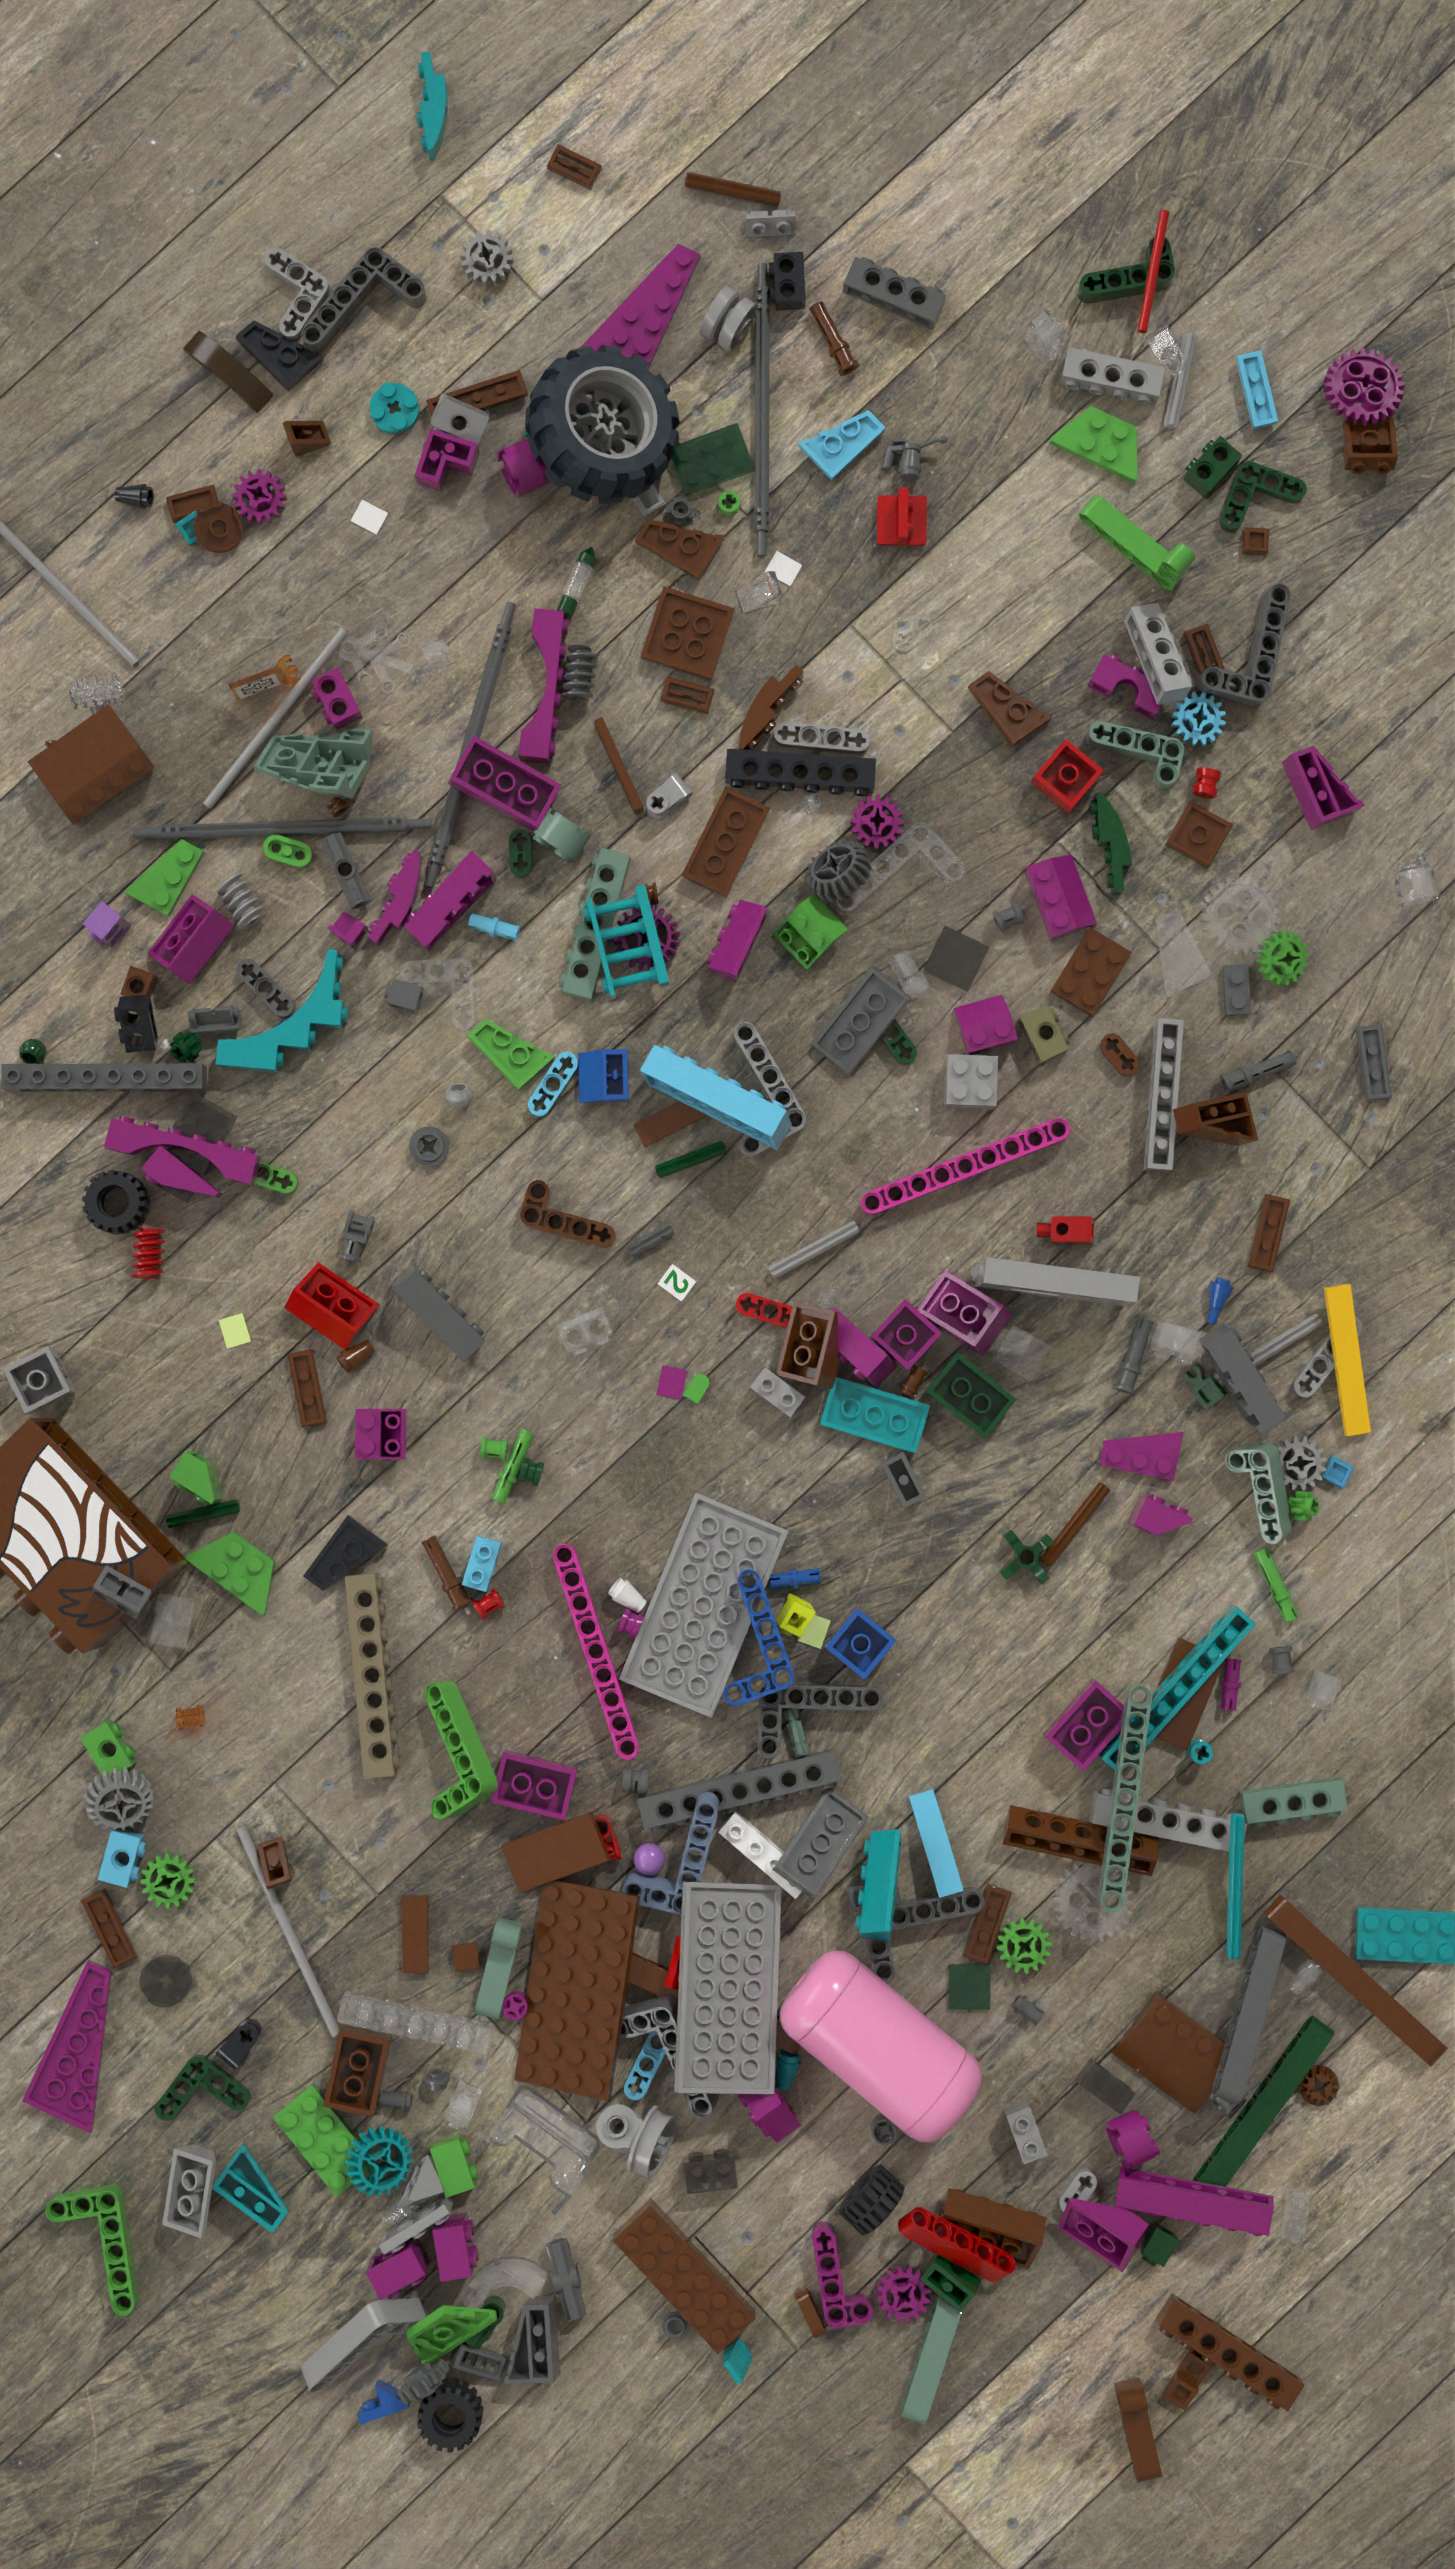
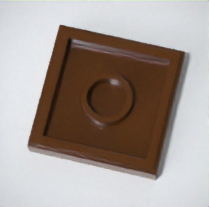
[1165,801,1233,869]

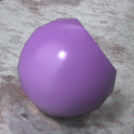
[633,1843,666,1875]

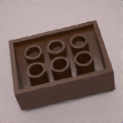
[27,704,154,825]
[1112,1991,1225,2114]

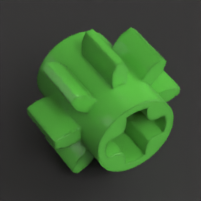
[1288,1491,1319,1521]

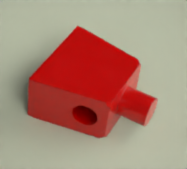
[1037,1216,1094,1245]

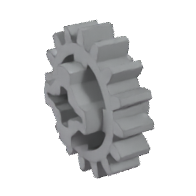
[460,229,514,286]
[1276,1436,1327,1490]

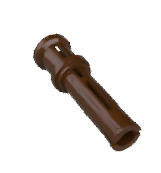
[809,301,859,376]
[421,1535,473,1611]

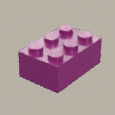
[1042,1678,1131,1771]
[491,1750,578,1820]

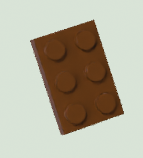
[1050,927,1132,1017]

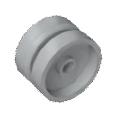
[699,286,758,353]

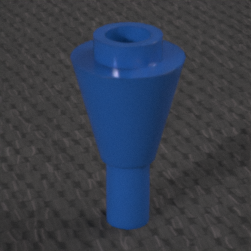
[1206,1277,1234,1324]

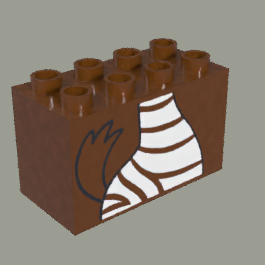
[0,1418,190,1654]

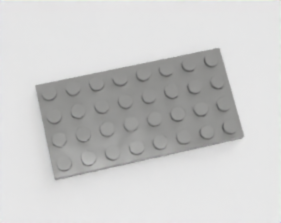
[619,1493,788,1718]
[674,1882,781,2094]

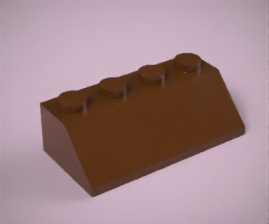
[938,2188,1046,2269]

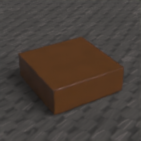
[1242,527,1269,555]
[451,1941,481,1972]

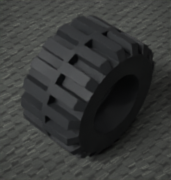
[82,1170,150,1235]
[839,2165,905,2236]
[417,2378,484,2452]

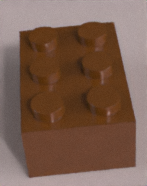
[323,2025,393,2117]

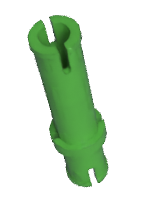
[491,1428,535,1504]
[1253,1547,1299,1623]

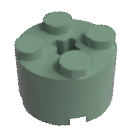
[533,808,591,863]

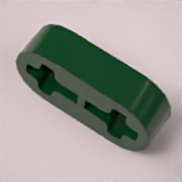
[509,829,533,878]

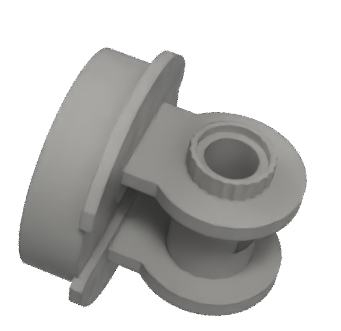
[596,2104,677,2179]

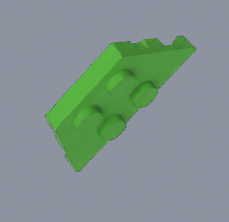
[1049,406,1138,484]
[185,1531,275,1616]
[406,2305,497,2364]

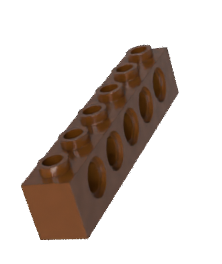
[1003,1805,1159,1876]
[1156,2293,1305,2411]

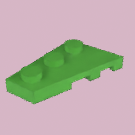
[124,839,205,917]
[467,1019,555,1091]

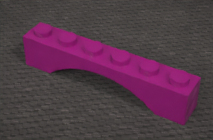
[518,608,569,764]
[104,1116,261,1186]

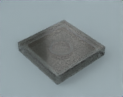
[923,926,989,992]

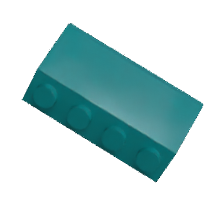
[855,1829,902,1942]

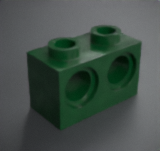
[1184,436,1242,499]

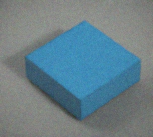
[1320,1455,1354,1489]

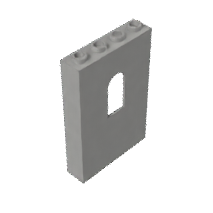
[972,1257,1140,1307]

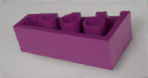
[405,850,497,951]

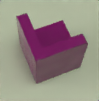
[327,912,368,949]

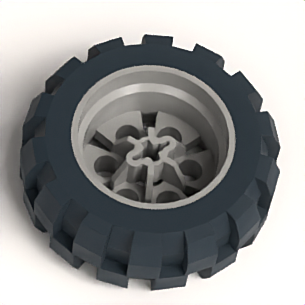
[525,345,680,504]

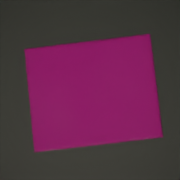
[656,1365,687,1400]

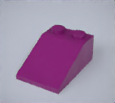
[917,1270,1011,1356]
[1058,2198,1149,2272]

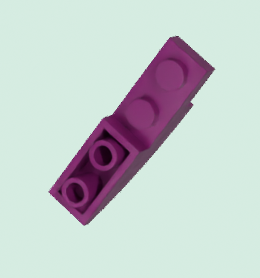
[368,849,422,946]

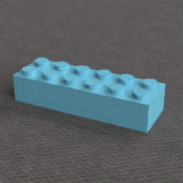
[640,1044,792,1150]

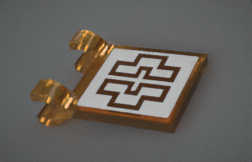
[228,655,301,701]

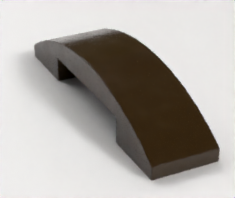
[183,330,273,413]

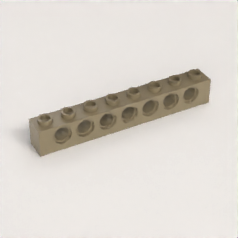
[345,1572,400,1779]

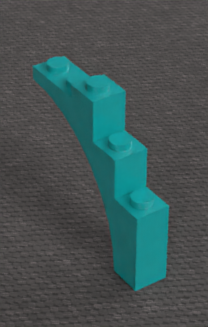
[216,949,349,1073]

